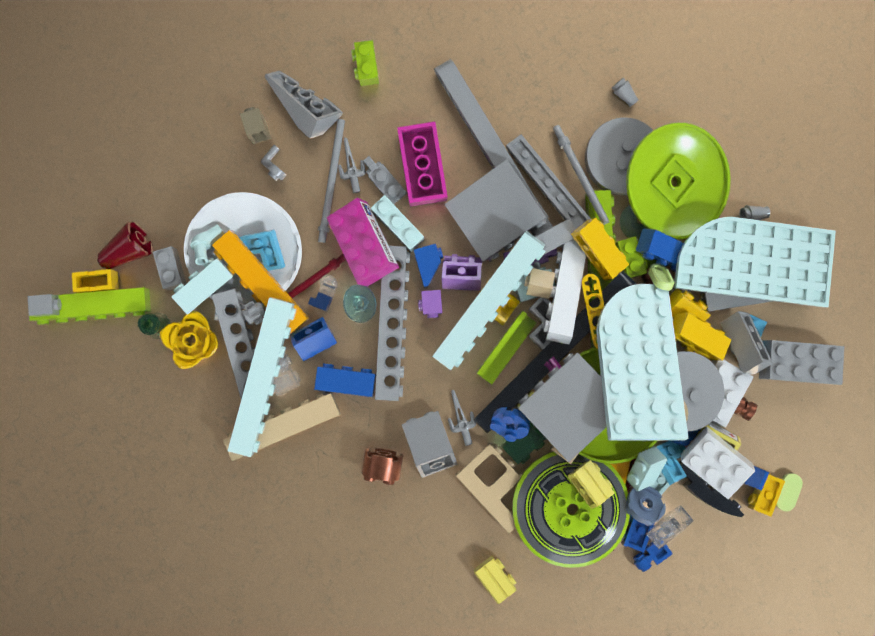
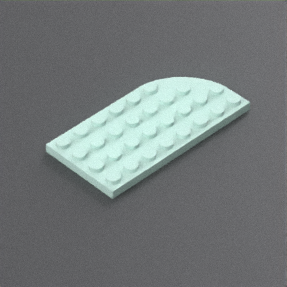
[674,217,836,308]
[596,284,689,440]

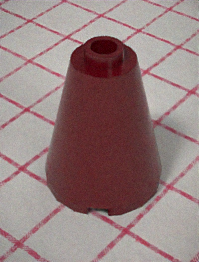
[97,222,153,269]

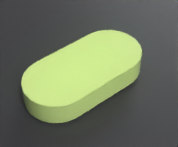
[648,264,675,291]
[776,473,803,511]

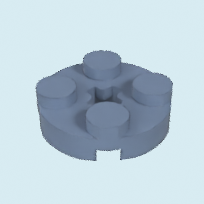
[626,486,666,526]

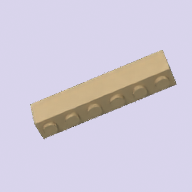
[223,391,341,461]

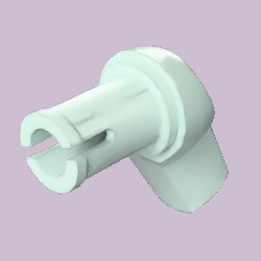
[190,225,225,265]

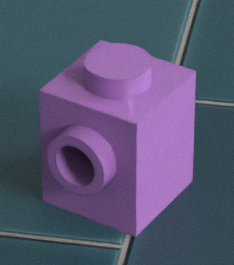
[418,290,442,318]

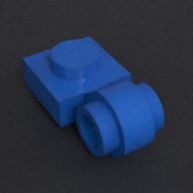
[633,537,673,572]

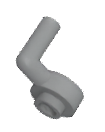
[261,145,286,181]

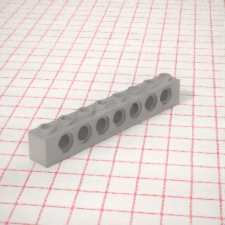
[375,246,410,401]

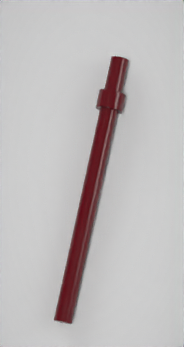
[263,254,346,318]

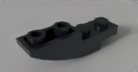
[679,461,744,517]

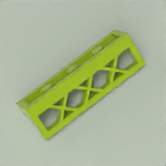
[476,311,537,385]

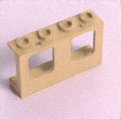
[456,443,523,533]

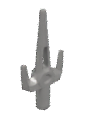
[338,138,366,193]
[448,390,476,446]

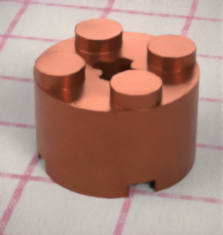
[361,448,403,485]

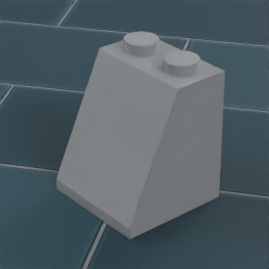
[402,411,458,478]

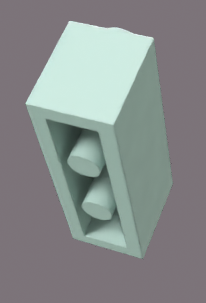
[371,195,424,252]
[172,258,234,315]

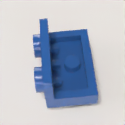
[621,515,655,553]

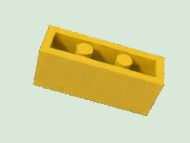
[571,218,629,280]
[673,312,731,361]

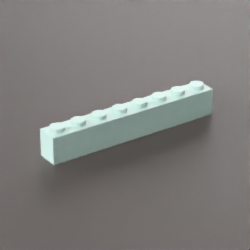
[432,231,545,370]
[228,298,296,457]

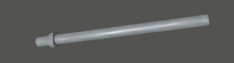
[318,119,345,243]

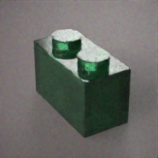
[501,421,546,464]

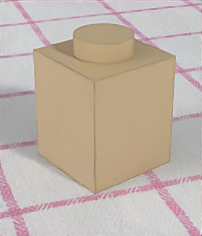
[524,268,555,299]

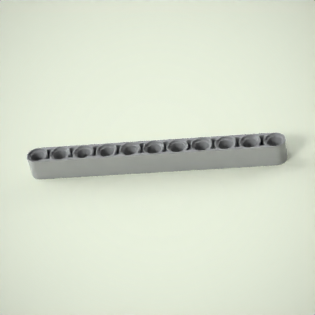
[434,59,553,236]

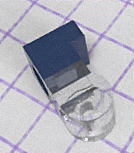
[308,275,338,312]

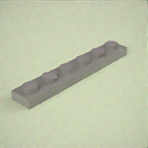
[506,134,591,230]

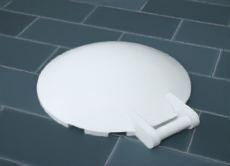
[184,192,302,325]

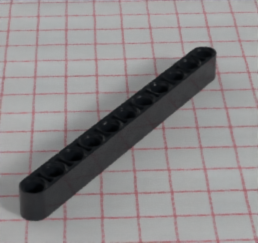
[474,271,637,433]

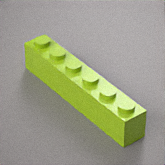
[29,287,151,325]

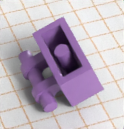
[442,254,482,291]

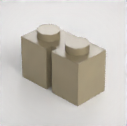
[240,107,272,144]

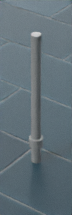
[553,125,609,225]

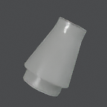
[612,78,639,107]
[739,205,770,220]

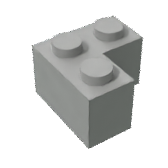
[528,297,551,350]

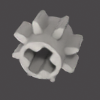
[242,301,265,325]

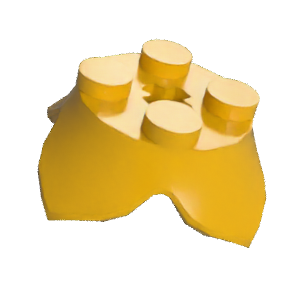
[160,311,218,369]

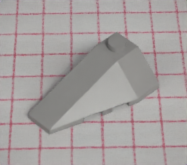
[265,71,343,139]

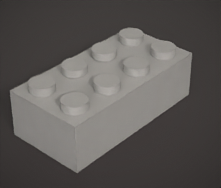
[759,340,844,385]

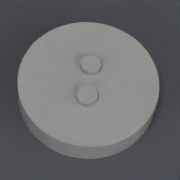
[585,118,653,196]
[677,351,724,431]

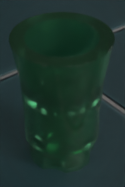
[138,312,171,339]

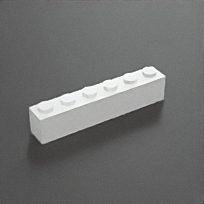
[544,239,586,344]

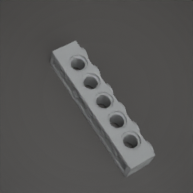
[212,288,256,399]

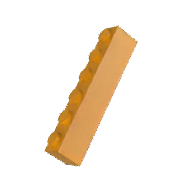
[212,230,309,334]

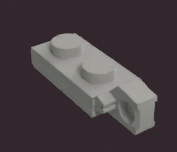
[363,156,407,204]

